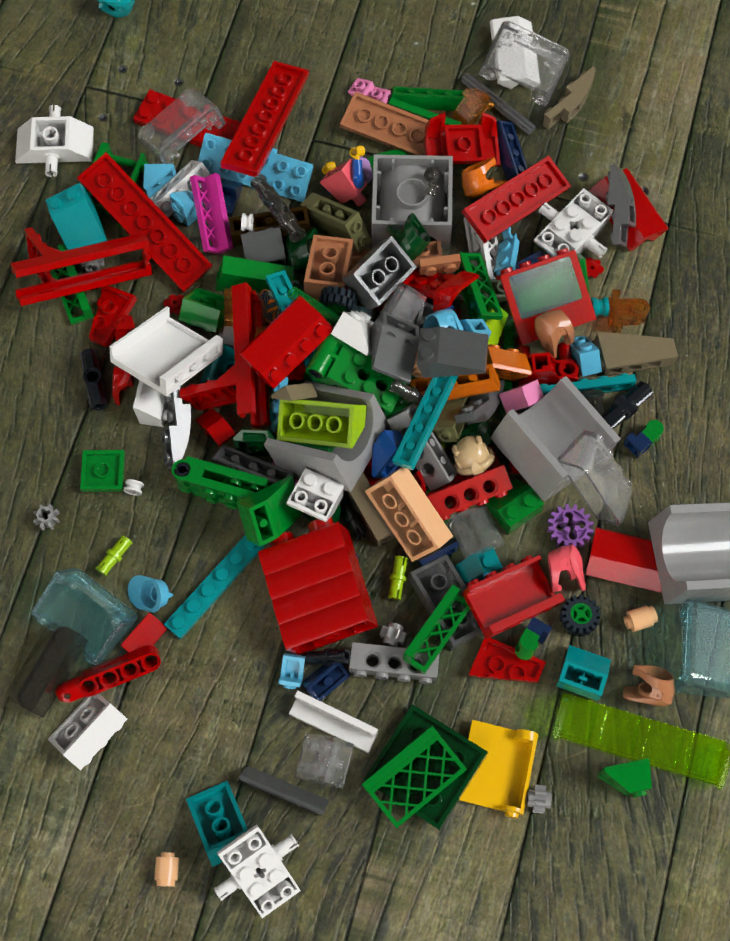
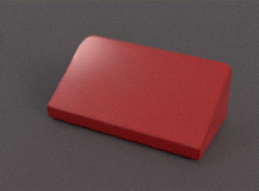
[121,613,168,653]

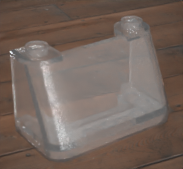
[478,21,570,107]
[138,88,226,167]

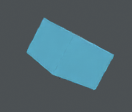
[143,164,176,198]

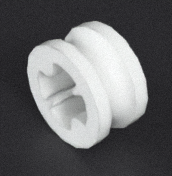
[241,213,253,232]
[123,479,144,496]

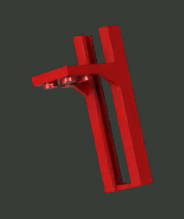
[11,227,152,306]
[179,282,271,428]

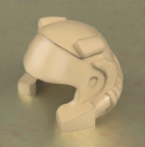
[452,436,495,476]

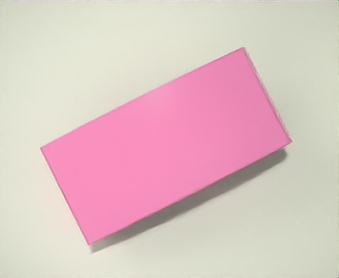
[348,78,392,104]

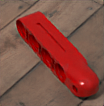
[55,645,161,703]

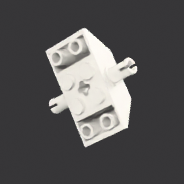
[15,105,94,177]
[533,188,614,262]
[213,824,301,918]

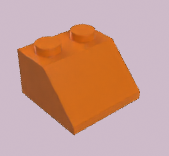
[486,344,532,381]

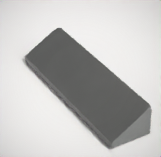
[212,445,296,485]
[239,766,329,816]

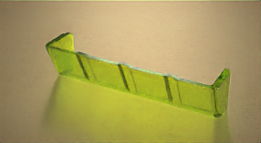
[551,693,730,790]

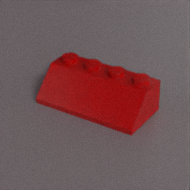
[239,295,333,388]

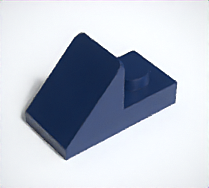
[221,179,243,217]

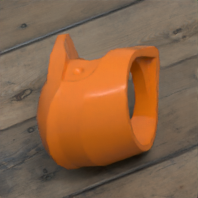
[462,157,506,198]

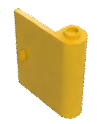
[459,720,539,819]

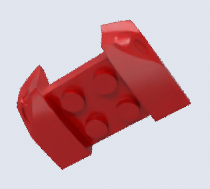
[424,112,501,166]
[392,268,479,311]
[112,315,135,405]

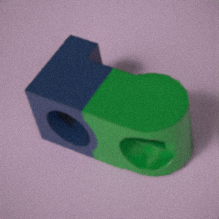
[623,420,664,458]
[515,617,552,660]

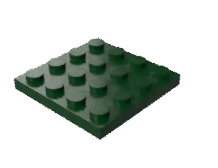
[364,704,488,831]

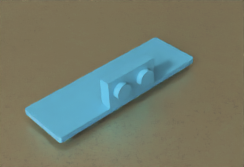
[198,133,314,202]

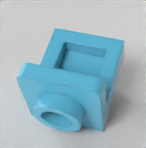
[278,653,306,689]

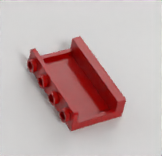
[462,555,565,639]

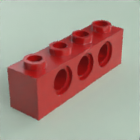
[425,464,513,521]

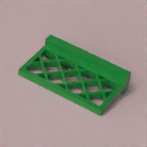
[362,726,467,829]

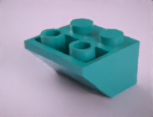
[556,645,611,701]

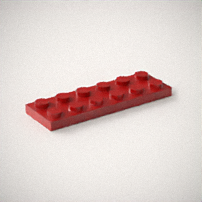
[133,89,241,147]
[462,156,572,244]

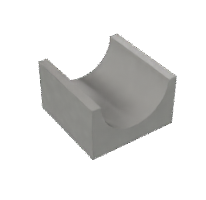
[372,154,453,249]
[490,376,621,501]
[264,381,390,492]
[648,503,730,605]

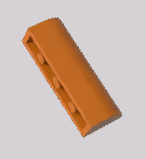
[411,364,500,406]

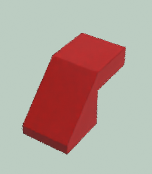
[195,408,236,447]

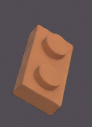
[418,254,461,276]

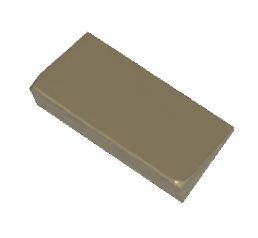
[271,383,317,401]

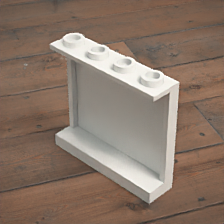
[109,306,223,397]

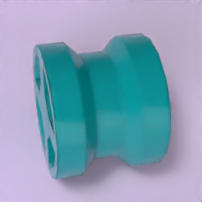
[591,297,610,317]

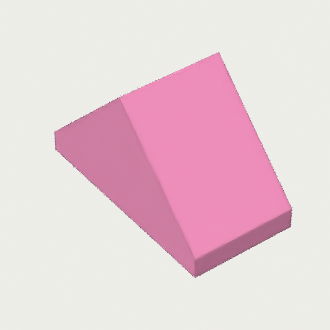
[499,379,544,413]

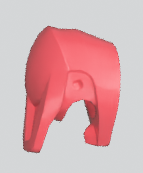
[548,544,586,592]

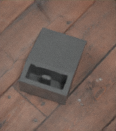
[370,311,420,384]

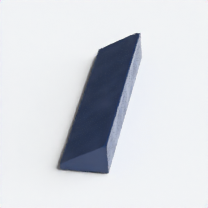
[496,120,528,181]

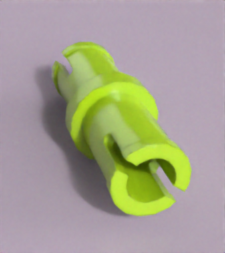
[95,535,133,576]
[387,556,408,601]

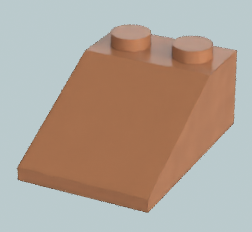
[304,235,353,299]

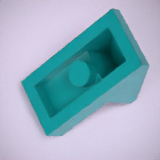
[455,549,503,585]

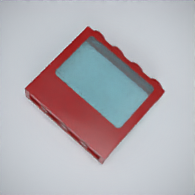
[495,248,597,345]

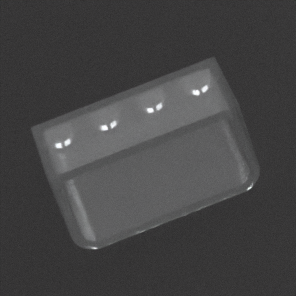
[557,430,633,526]

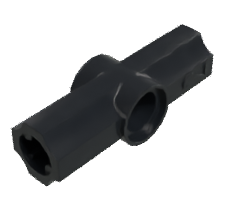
[80,348,108,411]
[601,381,653,429]

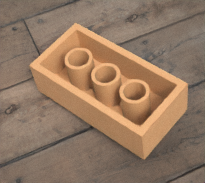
[365,467,453,562]

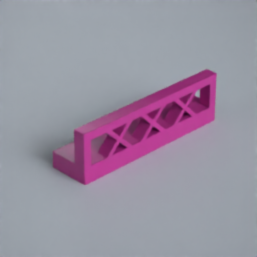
[190,173,234,255]

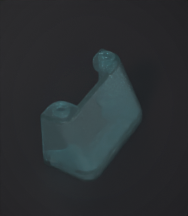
[31,568,138,666]
[676,599,730,699]

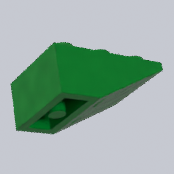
[236,476,303,547]

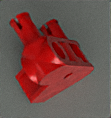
[517,343,579,386]

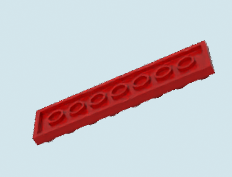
[221,61,309,178]
[77,152,213,293]

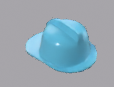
[128,575,173,613]

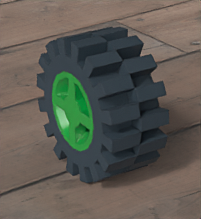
[318,286,358,316]
[560,595,601,637]

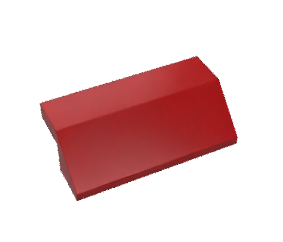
[589,168,669,251]
[585,527,662,593]

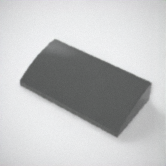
[408,554,482,651]

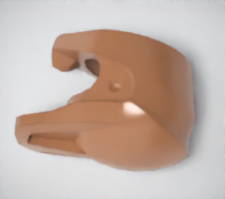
[535,309,574,358]
[622,665,675,707]

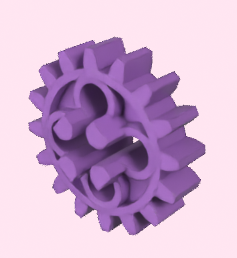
[547,504,594,548]

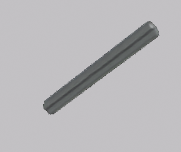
[461,73,536,135]

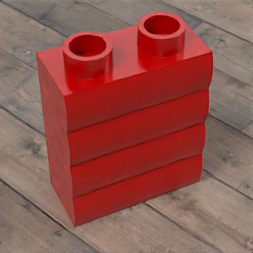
[258,518,379,655]

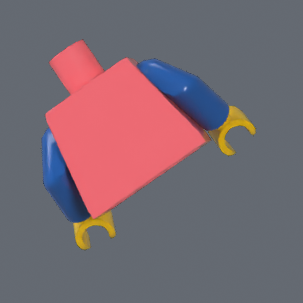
[320,146,367,207]

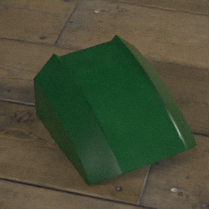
[233,427,277,457]

